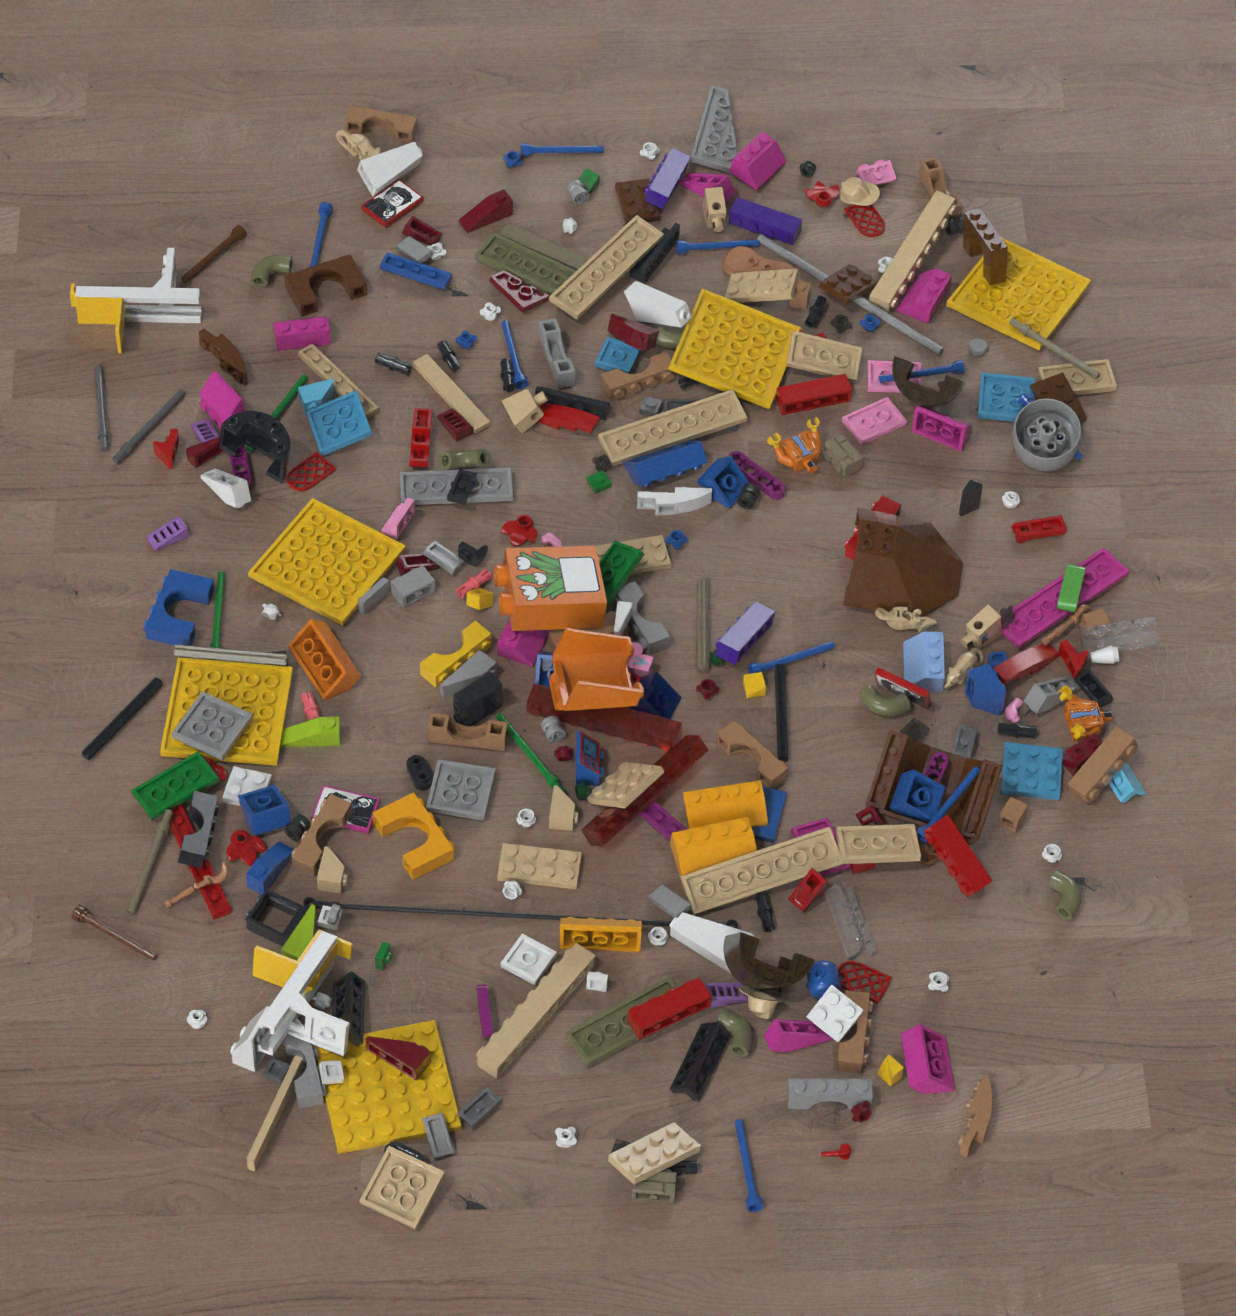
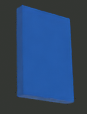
[752,786,787,843]

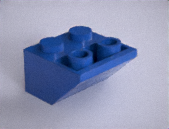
[964,663,1007,716]

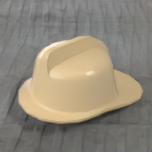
[839,177,880,206]
[739,986,782,1019]

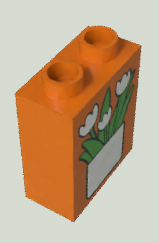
[494,546,607,631]

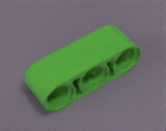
[1057,563,1086,613]

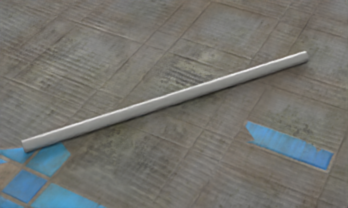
[757,234,944,356]

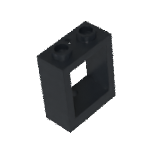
[453,671,502,727]
[245,889,309,946]

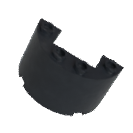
[219,411,290,484]

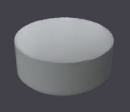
[969,338,987,356]
[327,904,341,925]

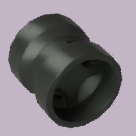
[945,216,964,236]
[736,483,760,509]
[284,814,311,842]

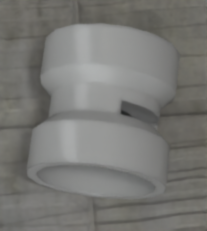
[567,180,590,205]
[541,716,566,743]

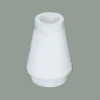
[1090,645,1119,664]

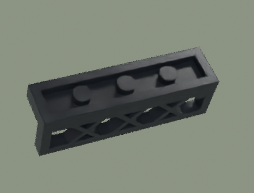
[630,222,680,283]
[535,386,610,421]
[332,971,365,1047]
[670,1022,731,1101]

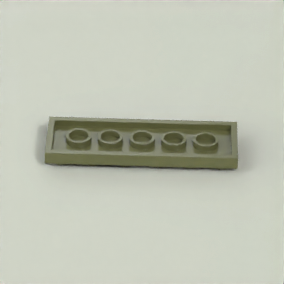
[475,233,576,295]
[565,977,677,1067]

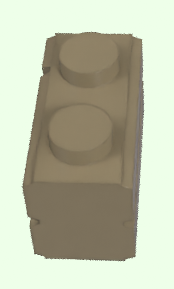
[823,434,864,477]
[632,1169,676,1203]

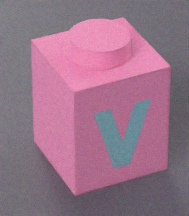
[627,652,654,683]

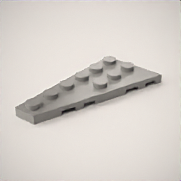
[690,85,737,174]

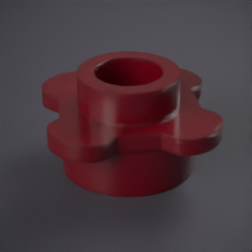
[696,679,719,699]
[554,746,574,761]
[851,1101,872,1122]

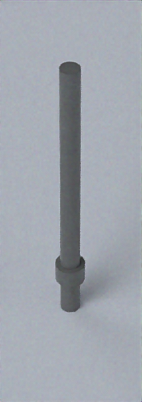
[95,364,109,451]
[112,389,185,463]

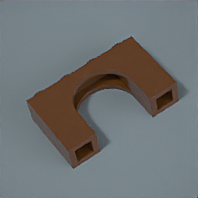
[963,208,1008,285]
[284,254,367,317]

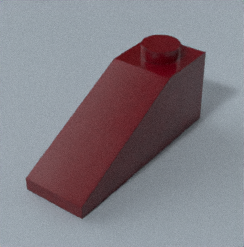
[459,189,513,233]
[607,313,659,351]
[365,1036,431,1080]

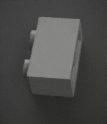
[391,565,435,608]

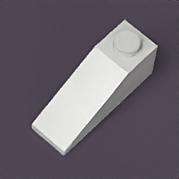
[200,468,251,508]

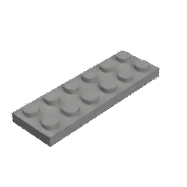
[400,467,513,505]

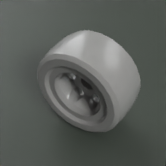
[1011,399,1082,472]

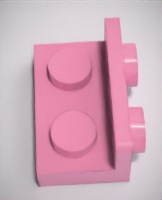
[854,160,897,186]
[381,497,415,540]

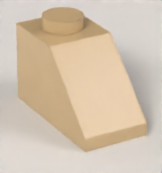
[549,785,578,831]
[317,847,348,894]

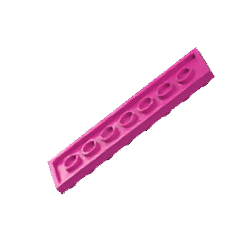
[1001,548,1129,650]

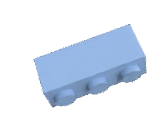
[903,631,945,692]

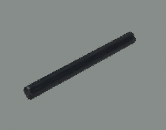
[774,664,788,762]
[82,677,163,760]

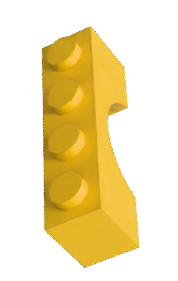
[420,620,491,688]

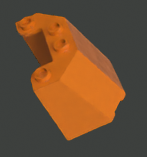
[549,628,644,711]

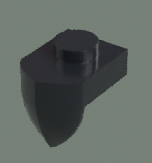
[458,541,488,567]

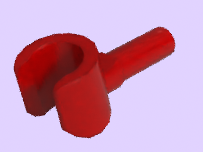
[821,1144,851,1160]

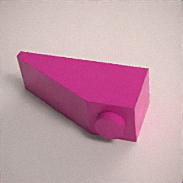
[679,173,735,202]
[764,1019,832,1052]

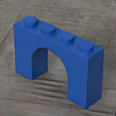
[143,569,215,646]

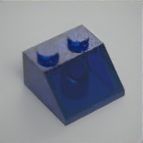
[629,672,682,727]

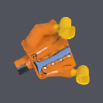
[767,417,822,474]
[1059,685,1112,742]

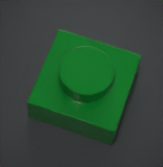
[586,470,612,494]
[375,941,393,970]

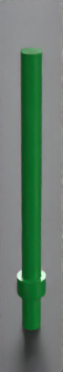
[246,374,308,452]
[210,571,225,661]
[496,713,567,795]

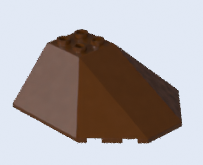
[843,507,963,617]
[865,730,1003,866]

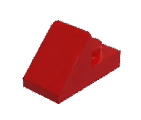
[153,429,179,469]
[1058,639,1089,679]
[788,868,828,912]

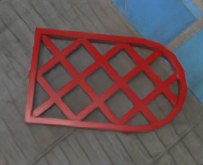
[844,205,885,237]
[287,452,336,491]
[838,961,892,1004]

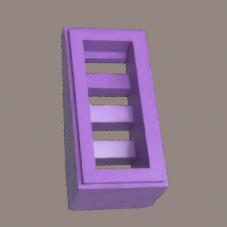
[191,419,219,447]
[146,516,188,551]
[704,983,748,1008]

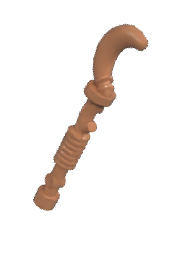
[1041,604,1091,645]
[164,862,229,908]

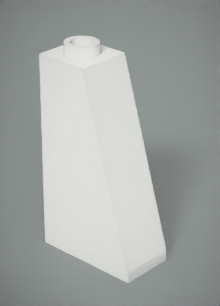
[357,142,423,197]
[624,281,692,327]
[670,912,754,974]

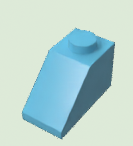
[298,379,335,415]

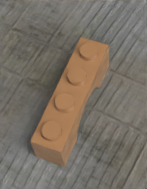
[345,105,417,143]
[919,157,963,220]
[601,352,675,401]
[427,713,508,751]
[716,720,788,789]
[291,794,353,876]
[836,990,873,1074]

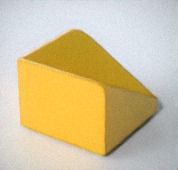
[466,588,493,610]
[742,672,766,698]
[877,1055,903,1087]

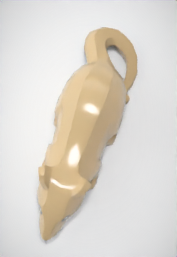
[336,129,381,161]
[875,607,937,634]
[944,648,984,689]

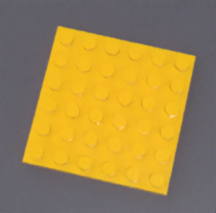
[946,237,1091,351]
[668,288,802,409]
[248,498,406,626]
[160,657,293,766]
[314,1020,461,1154]

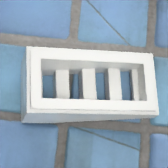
[614,601,633,636]

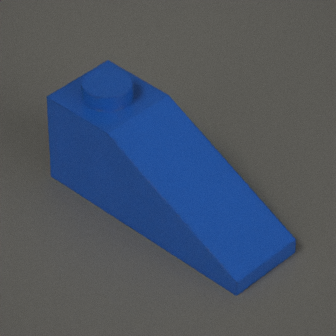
[246,842,294,895]

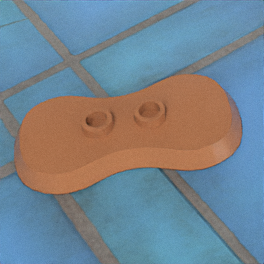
[722,246,794,276]

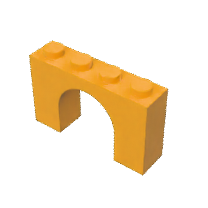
[372,792,455,880]

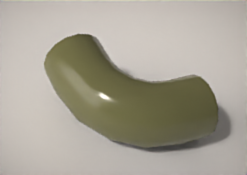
[250,255,293,287]
[656,323,687,349]
[439,449,491,470]
[858,685,911,717]
[1048,869,1081,920]
[717,1008,753,1058]

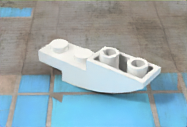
[637,487,712,515]

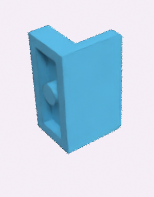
[1109,763,1146,803]

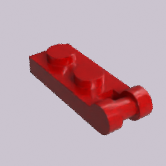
[1011,515,1067,544]

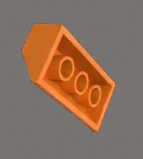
[288,619,361,700]

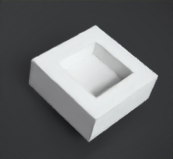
[317,905,343,930]
[586,971,608,992]
[319,1061,344,1084]

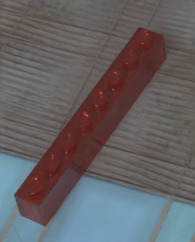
[527,683,682,752]
[581,735,709,846]

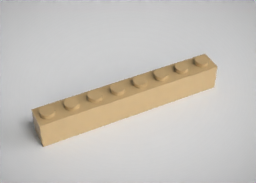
[870,190,957,313]
[476,943,596,1079]

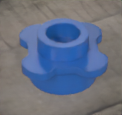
[503,151,523,168]
[859,314,881,332]
[455,331,477,349]
[666,530,688,549]

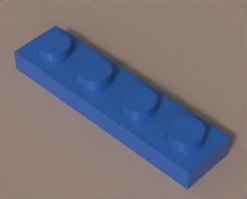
[380,252,452,290]

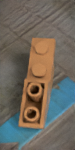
[958,1075,992,1158]

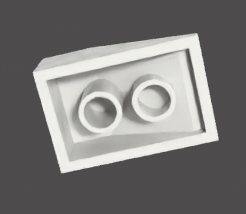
[230,1006,269,1072]

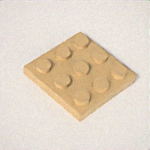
[587,762,664,808]
[359,1146,445,1230]

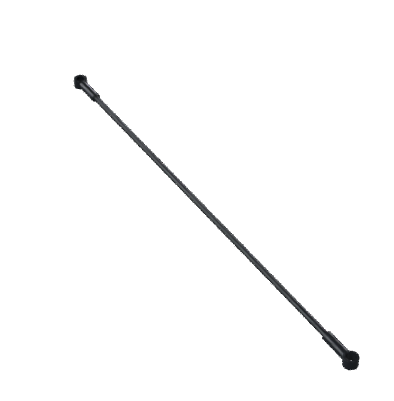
[303,897,738,929]

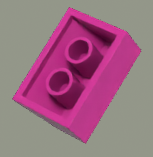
[729,131,786,191]
[896,268,952,324]
[272,315,331,351]
[199,371,245,430]
[912,405,972,452]
[497,618,552,667]
[901,1024,955,1094]

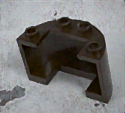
[892,356,966,407]
[723,932,815,990]

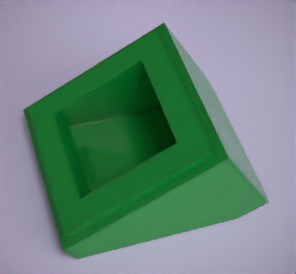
[578,168,600,193]

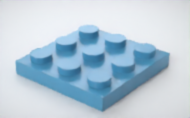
[978,372,1035,422]
[306,390,373,456]
[1000,742,1063,801]

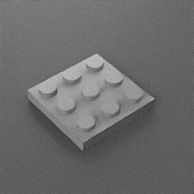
[172,691,253,761]
[426,759,496,821]

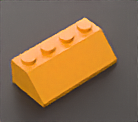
[683,780,768,829]
[559,917,642,952]

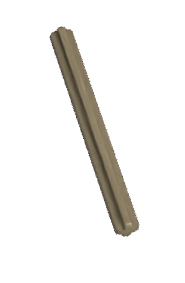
[697,577,709,672]
[174,644,288,665]

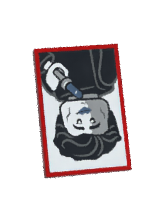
[361,179,423,228]
[875,667,931,710]

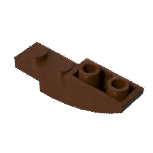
[199,328,248,385]

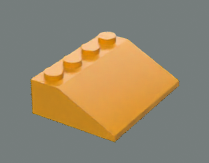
[670,817,757,896]

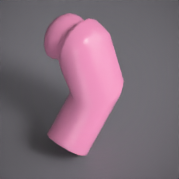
[542,533,562,547]
[1005,698,1023,724]

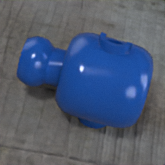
[806,960,841,1000]

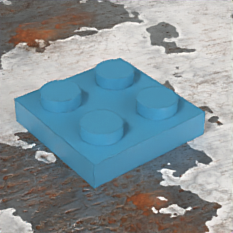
[595,337,641,374]

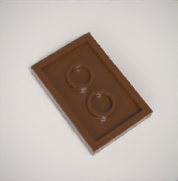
[615,178,660,225]
[819,264,878,305]
[1030,372,1087,423]

